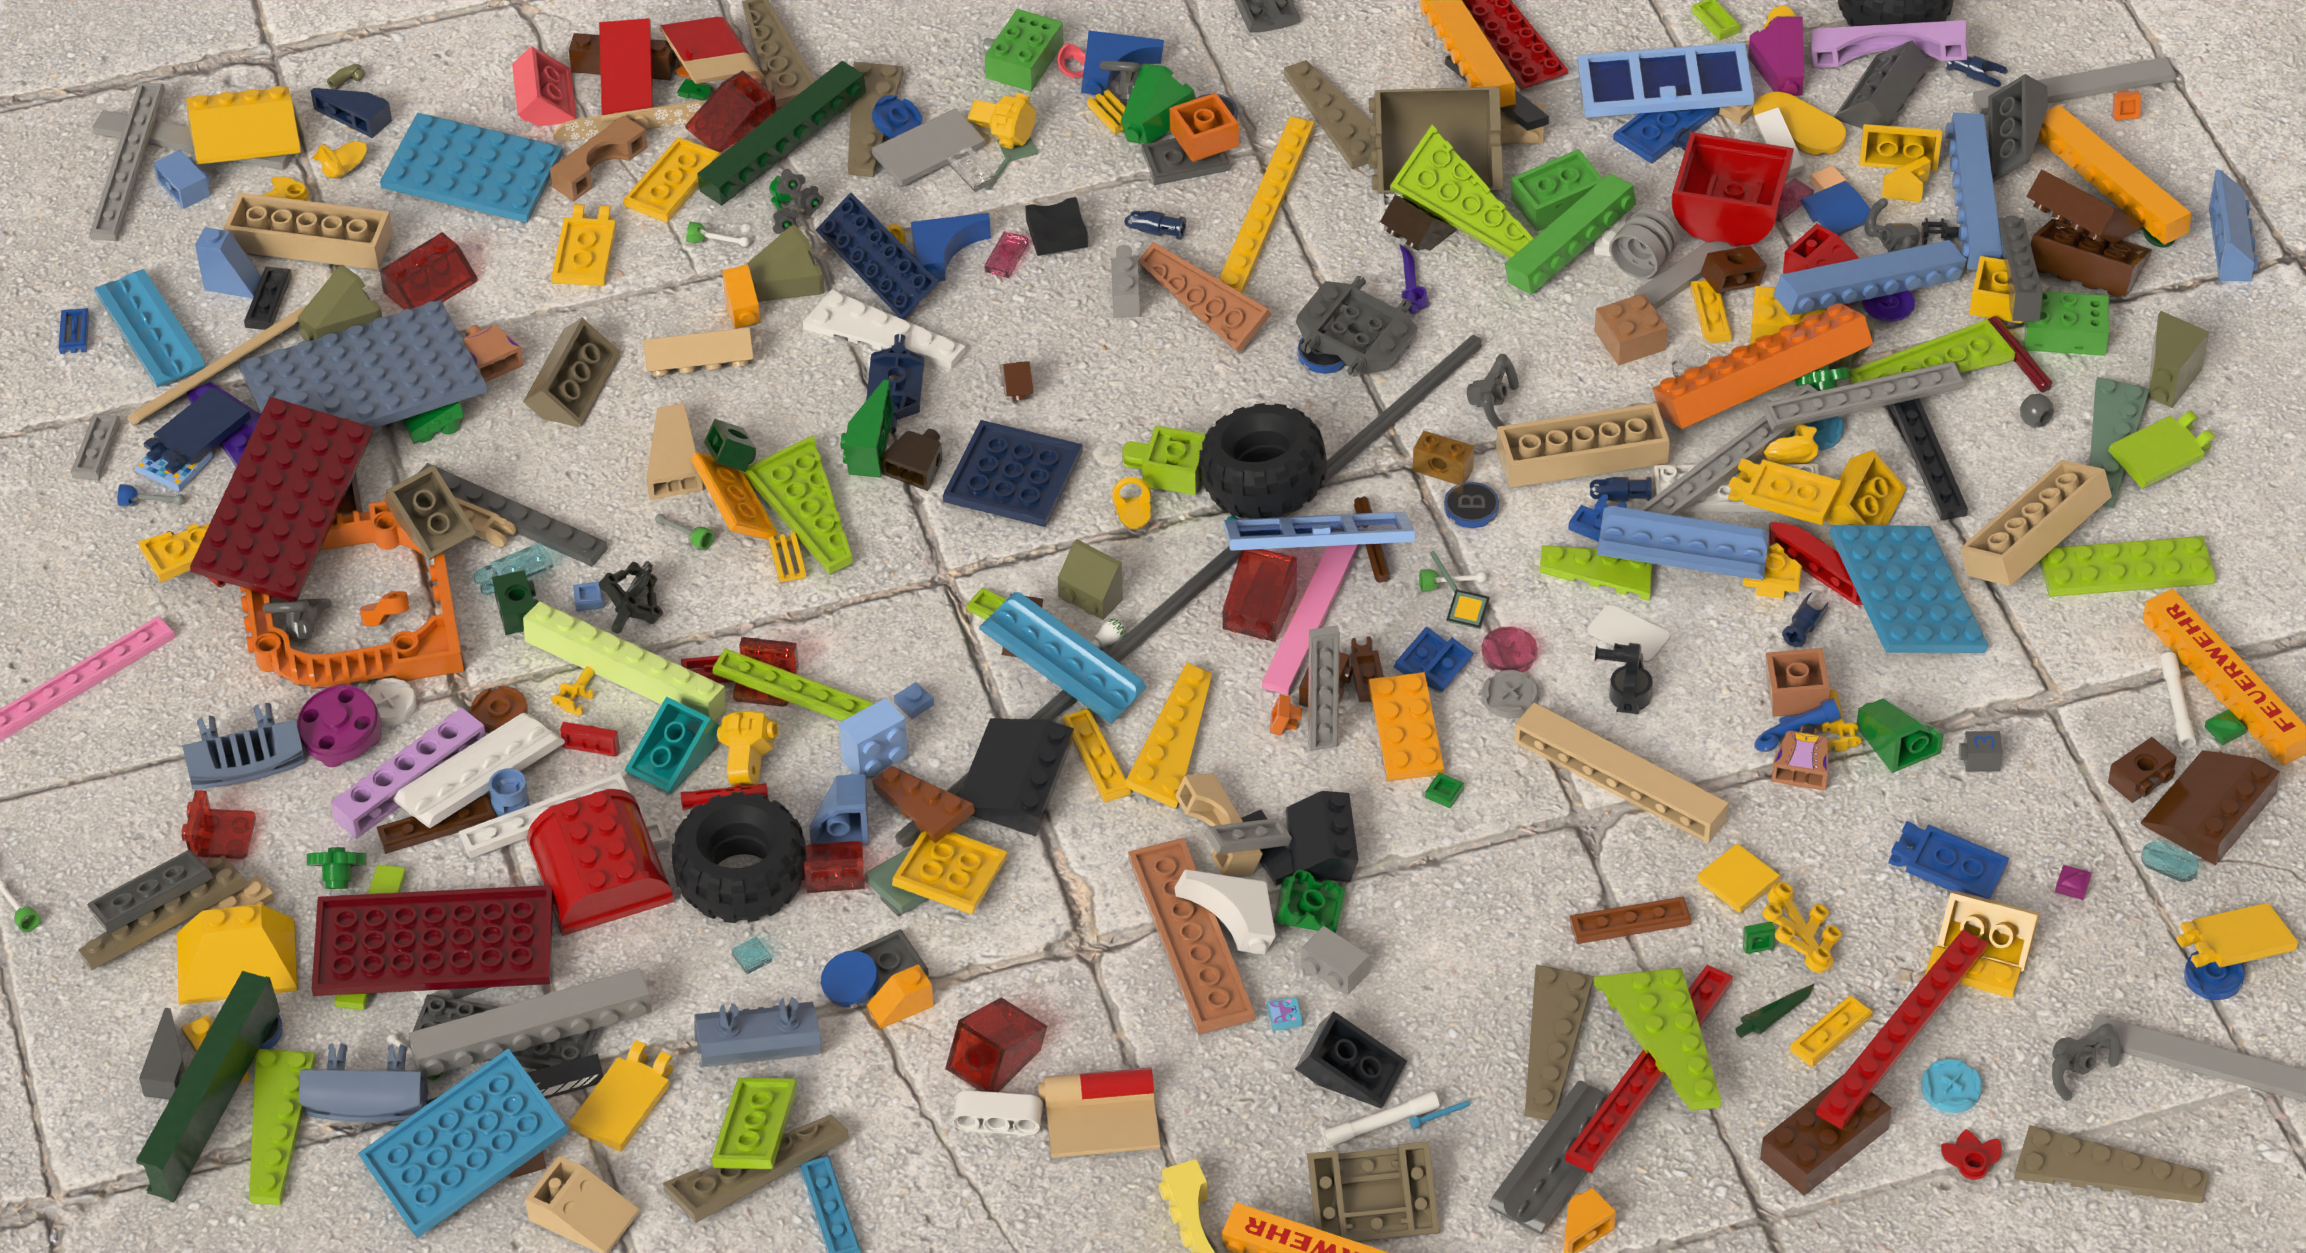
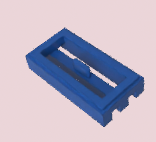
[58,308,89,354]

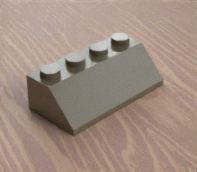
[523,318,621,427]

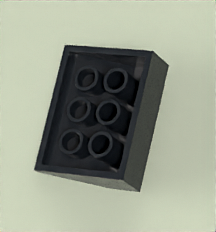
[959,718,1074,837]

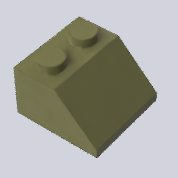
[1058,539,1123,620]

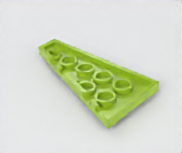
[1390,124,1534,259]
[744,435,853,575]
[1594,968,1721,1111]

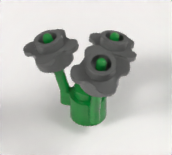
[769,169,824,234]

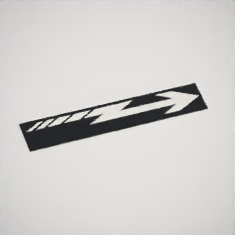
[426,1054,604,1105]

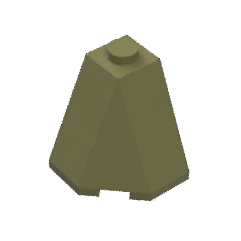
[747,224,825,302]
[298,265,382,341]

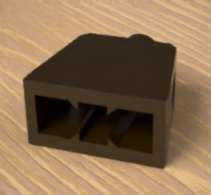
[881,429,942,491]

